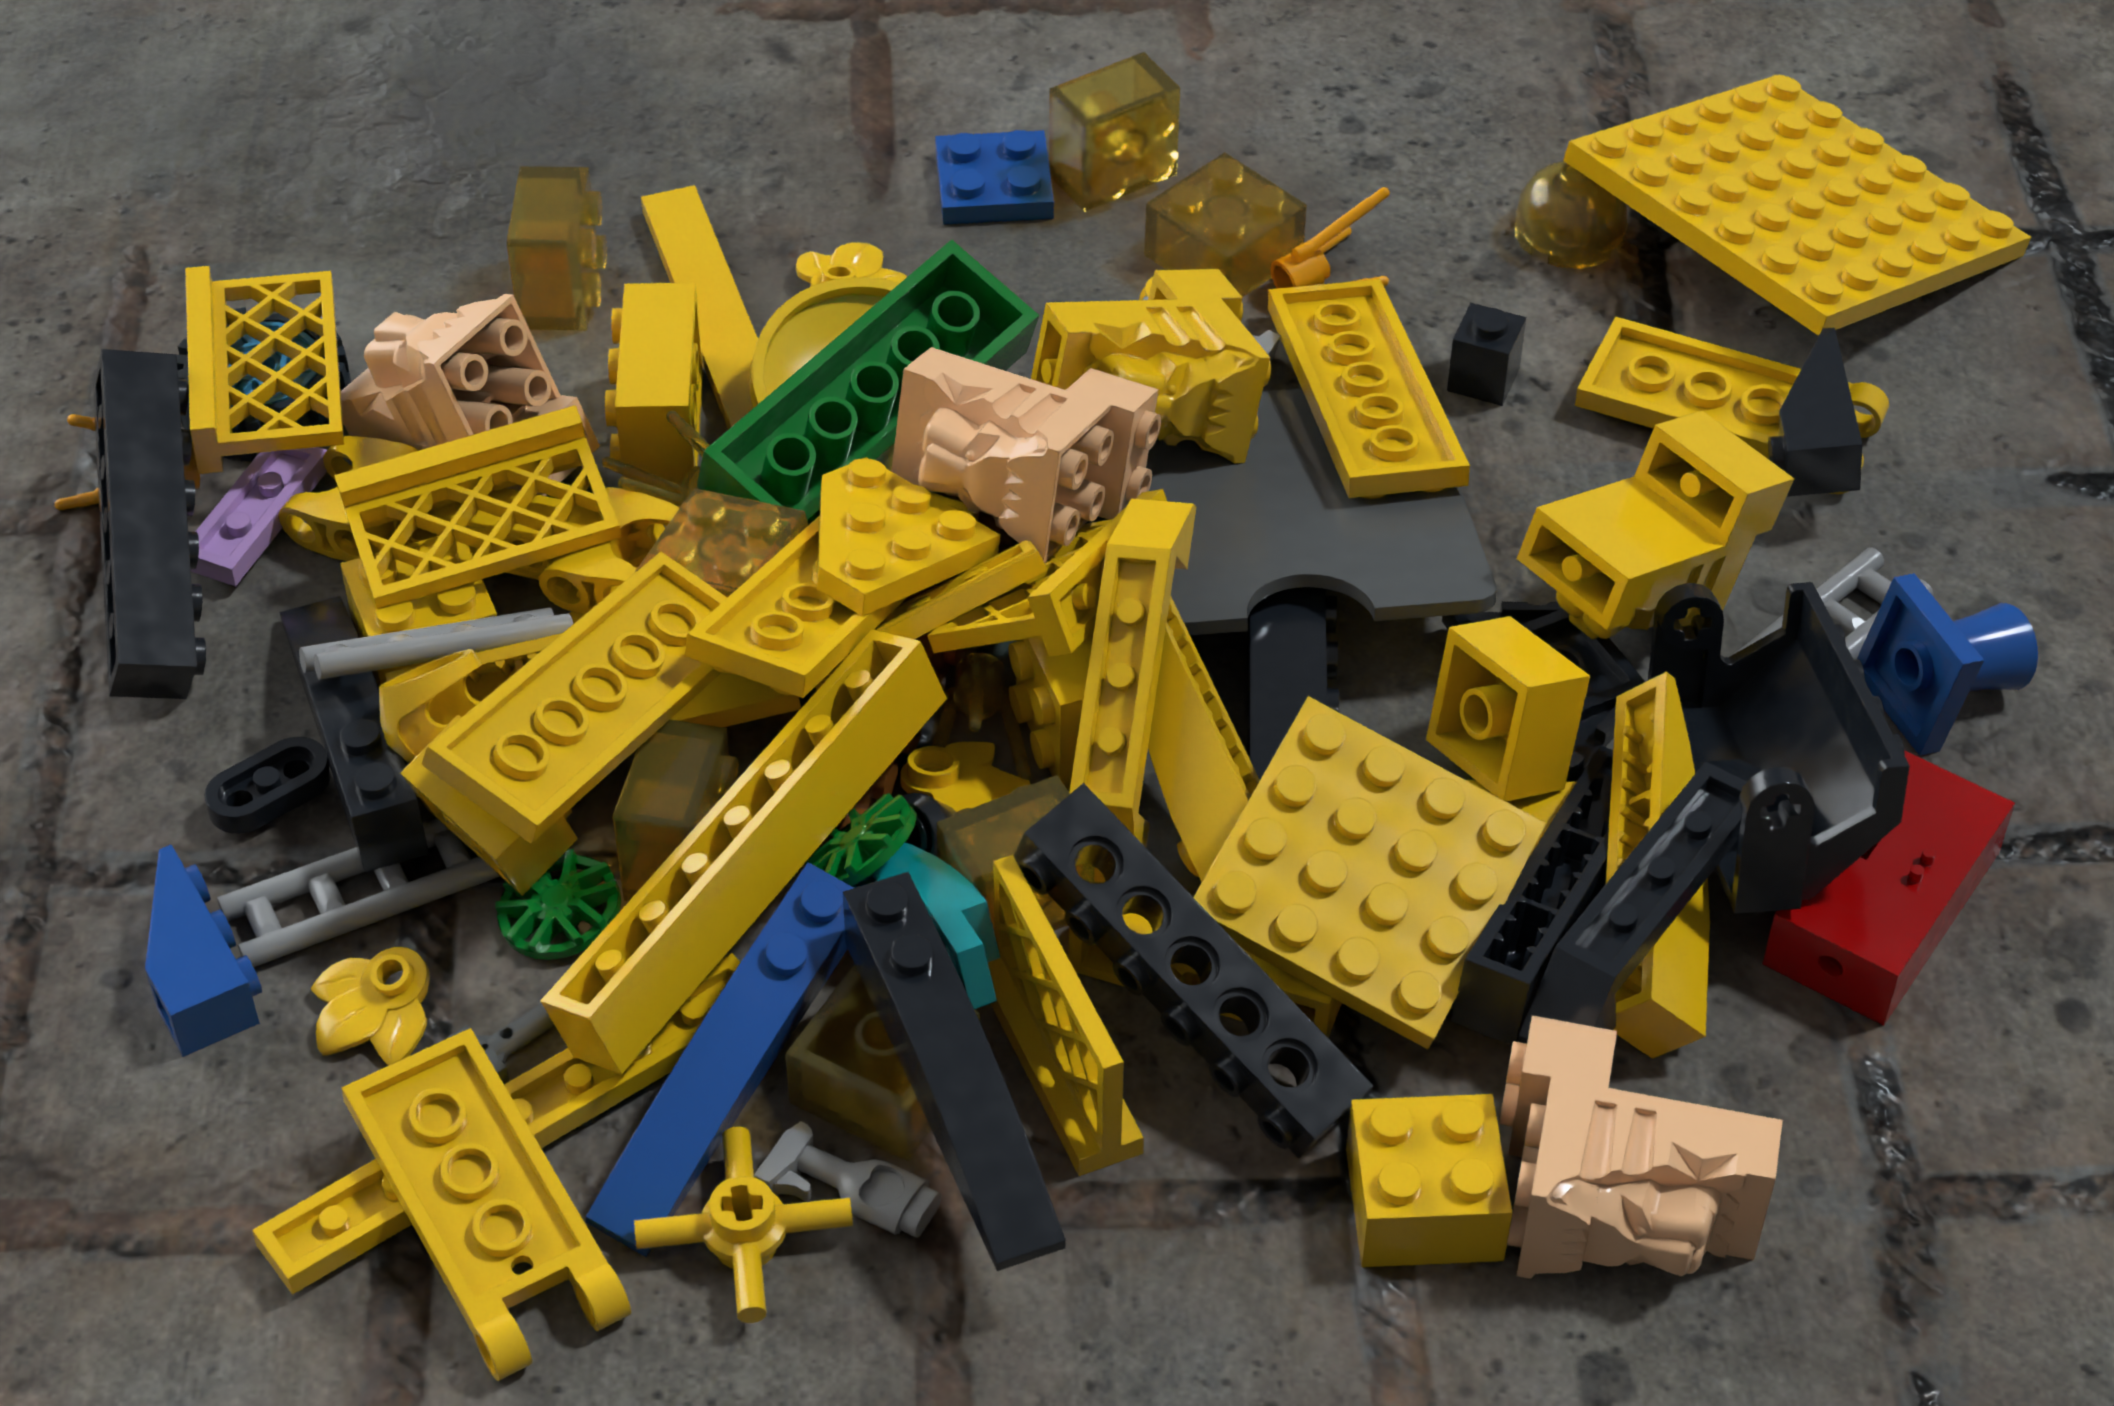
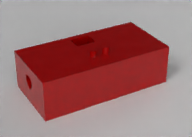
[1762,750,2015,1026]

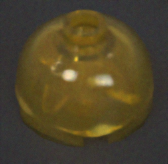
[1515,161,1627,269]

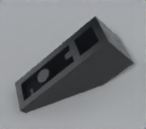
[1768,327,1862,497]

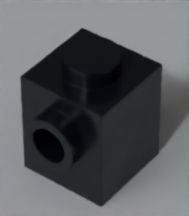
[1447,303,1527,406]

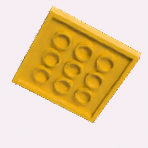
[1193,696,1546,1049]

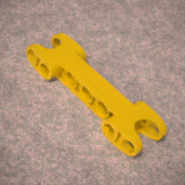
[278,436,697,614]

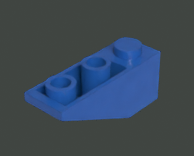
[145,844,262,1057]

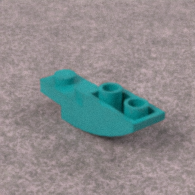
[852,843,1000,1009]

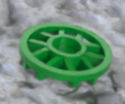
[805,793,916,886]
[495,849,621,960]

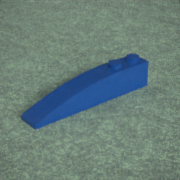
[585,862,854,1257]

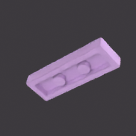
[191,447,327,586]

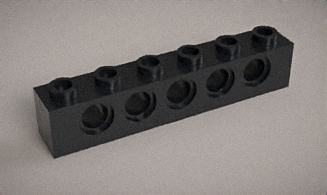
[1014,783,1373,1159]

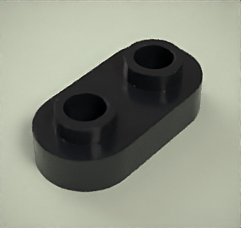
[204,737,331,834]

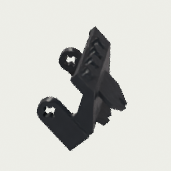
[1648,582,1910,914]

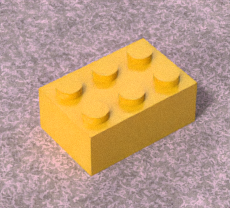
[605,283,703,494]

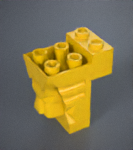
[1031,269,1271,463]
[1516,411,1794,640]

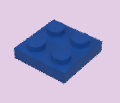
[935,130,1054,225]

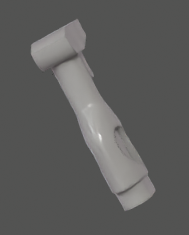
[754,1121,942,1238]

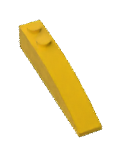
[1148,596,1260,882]
[1606,672,1710,1059]

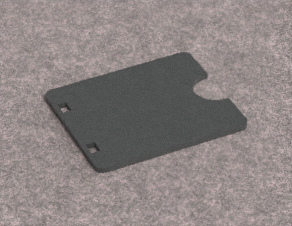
[1094,388,1497,636]

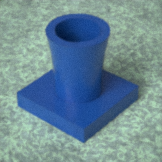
[1857,573,2038,756]

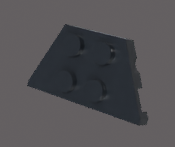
[1442,601,1645,782]

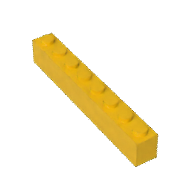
[540,629,947,1075]

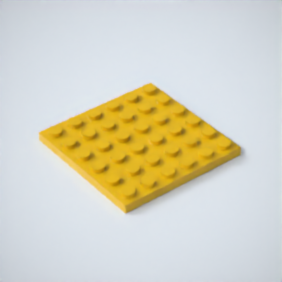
[1563,74,2031,336]

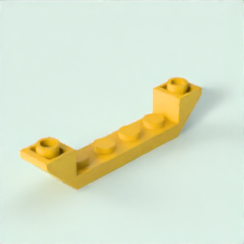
[1069,498,1197,884]

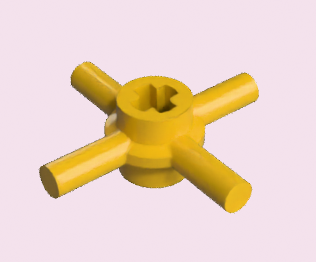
[634,1127,853,1323]

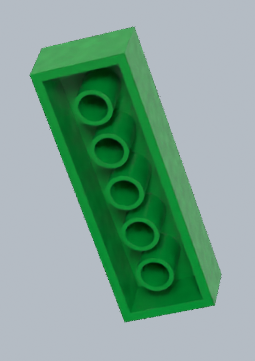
[696,239,1039,553]

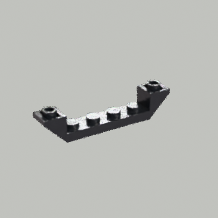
[1519,759,1788,1044]

